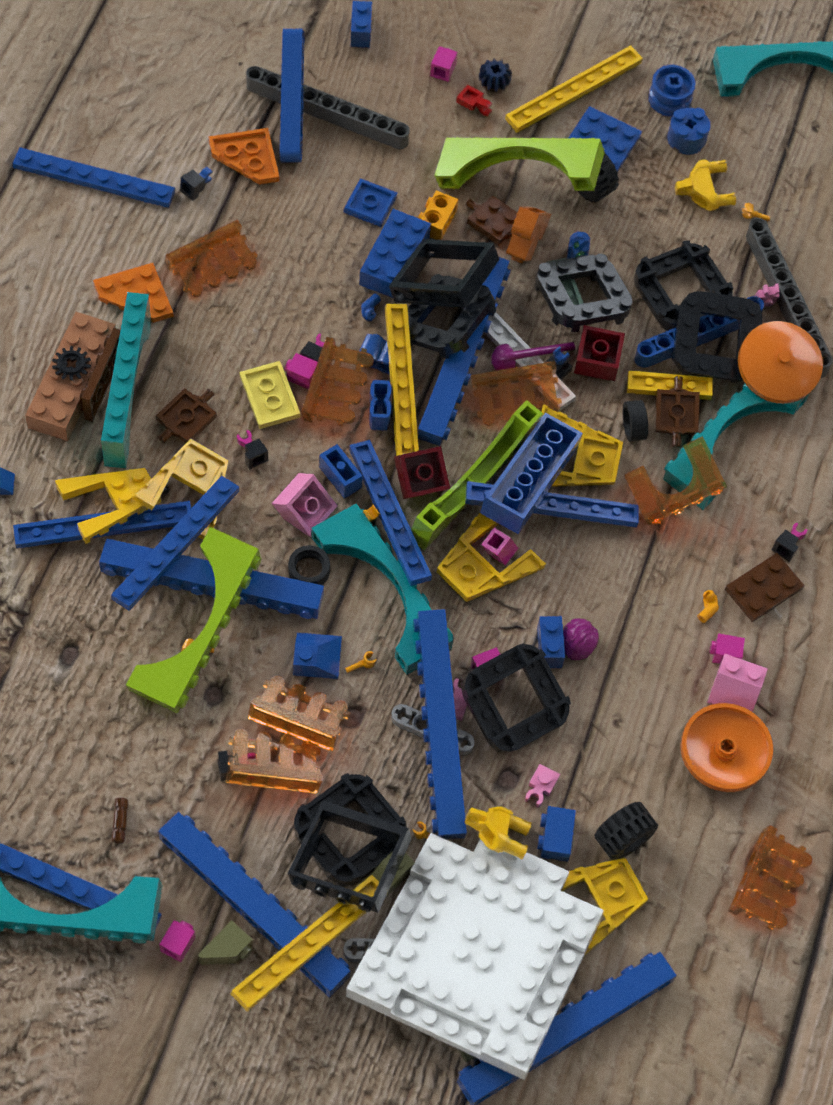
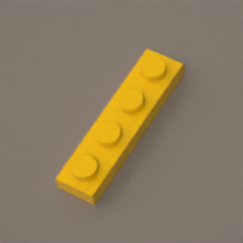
[627,371,713,400]

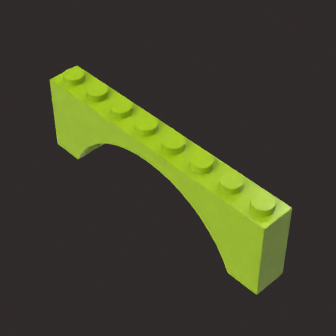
[434,137,605,191]
[411,400,543,551]
[126,527,262,713]

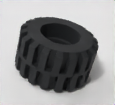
[578,153,619,203]
[594,802,658,860]

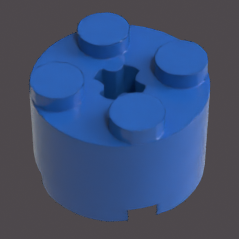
[667,108,710,155]

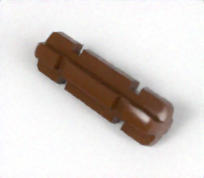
[112,798,128,844]

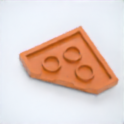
[208,128,279,184]
[93,262,174,323]

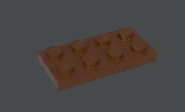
[80,328,121,422]

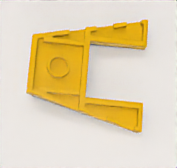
[541,404,623,487]
[133,439,228,540]
[55,468,161,544]
[436,513,546,602]
[561,858,648,956]

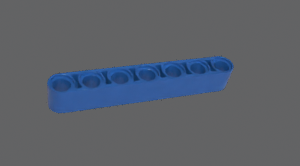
[280,28,304,163]
[634,296,764,368]

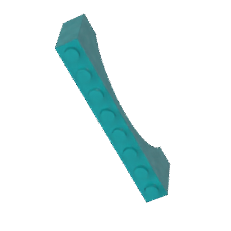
[713,41,833,97]
[101,292,151,469]
[663,384,810,510]
[311,503,454,675]
[0,876,163,944]

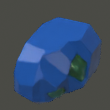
[567,231,591,259]

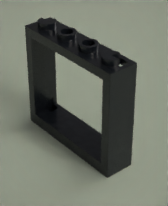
[389,239,500,308]
[288,800,412,913]

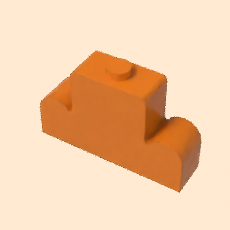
[506,206,552,263]

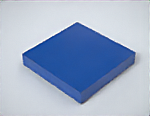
[344,178,397,227]

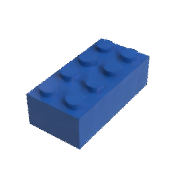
[359,209,431,298]

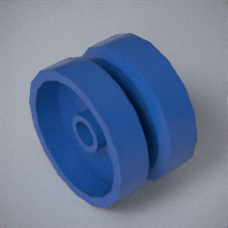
[648,65,696,117]

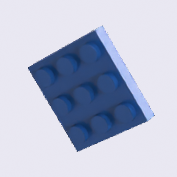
[568,106,642,172]

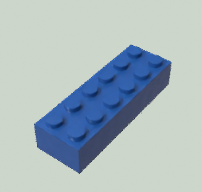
[480,413,583,534]

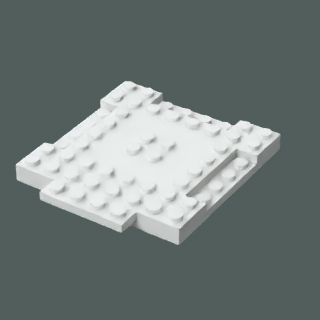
[346,833,604,1080]

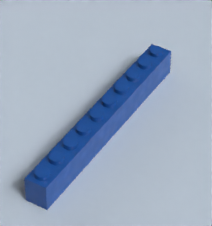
[417,257,511,446]
[99,538,324,619]
[413,609,467,839]
[158,812,350,998]
[457,952,677,1105]

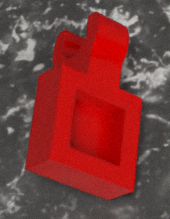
[456,84,492,116]

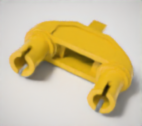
[674,159,736,211]
[464,806,532,860]

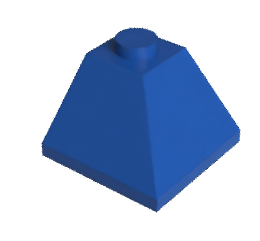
[293,633,342,679]

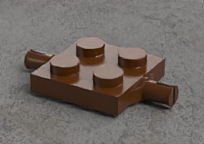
[466,195,518,245]
[655,376,700,448]
[156,388,217,443]

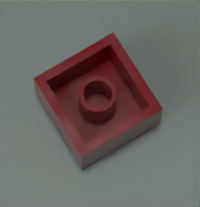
[574,325,625,382]
[394,446,451,499]

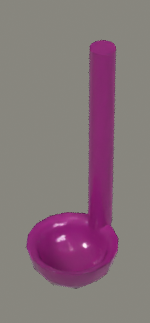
[491,342,575,375]

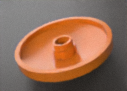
[738,321,823,404]
[680,703,773,792]

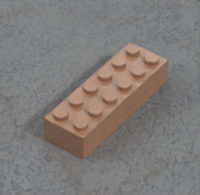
[25,312,116,441]

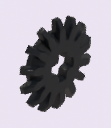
[52,346,91,381]

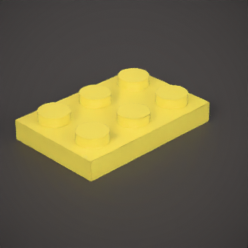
[239,361,300,429]

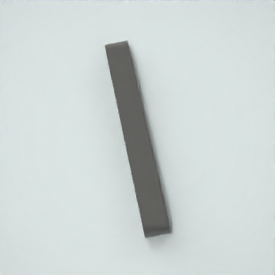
[246,66,410,149]
[746,218,833,378]

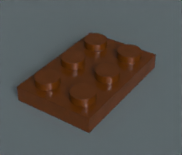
[725,553,805,622]

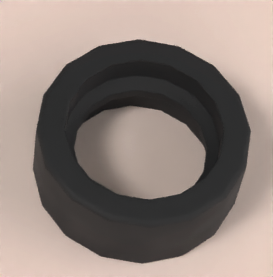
[622,400,649,442]
[288,545,330,585]

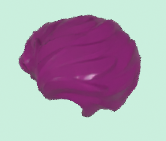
[563,618,599,660]

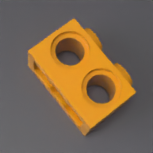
[418,190,459,240]

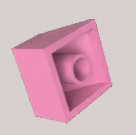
[272,473,337,537]
[707,654,768,712]

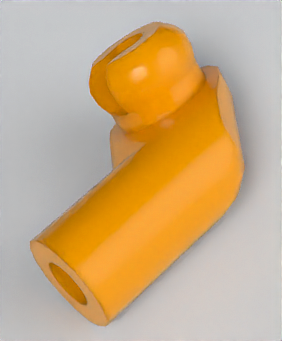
[697,590,719,623]

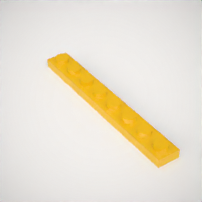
[505,45,643,133]
[385,304,419,456]
[231,875,388,1012]

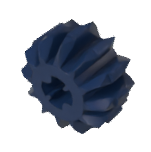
[478,58,512,93]

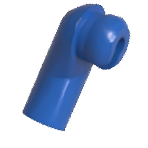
[361,293,381,321]

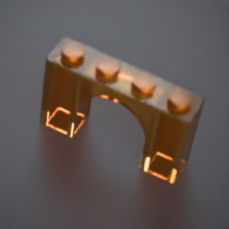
[624,436,728,525]

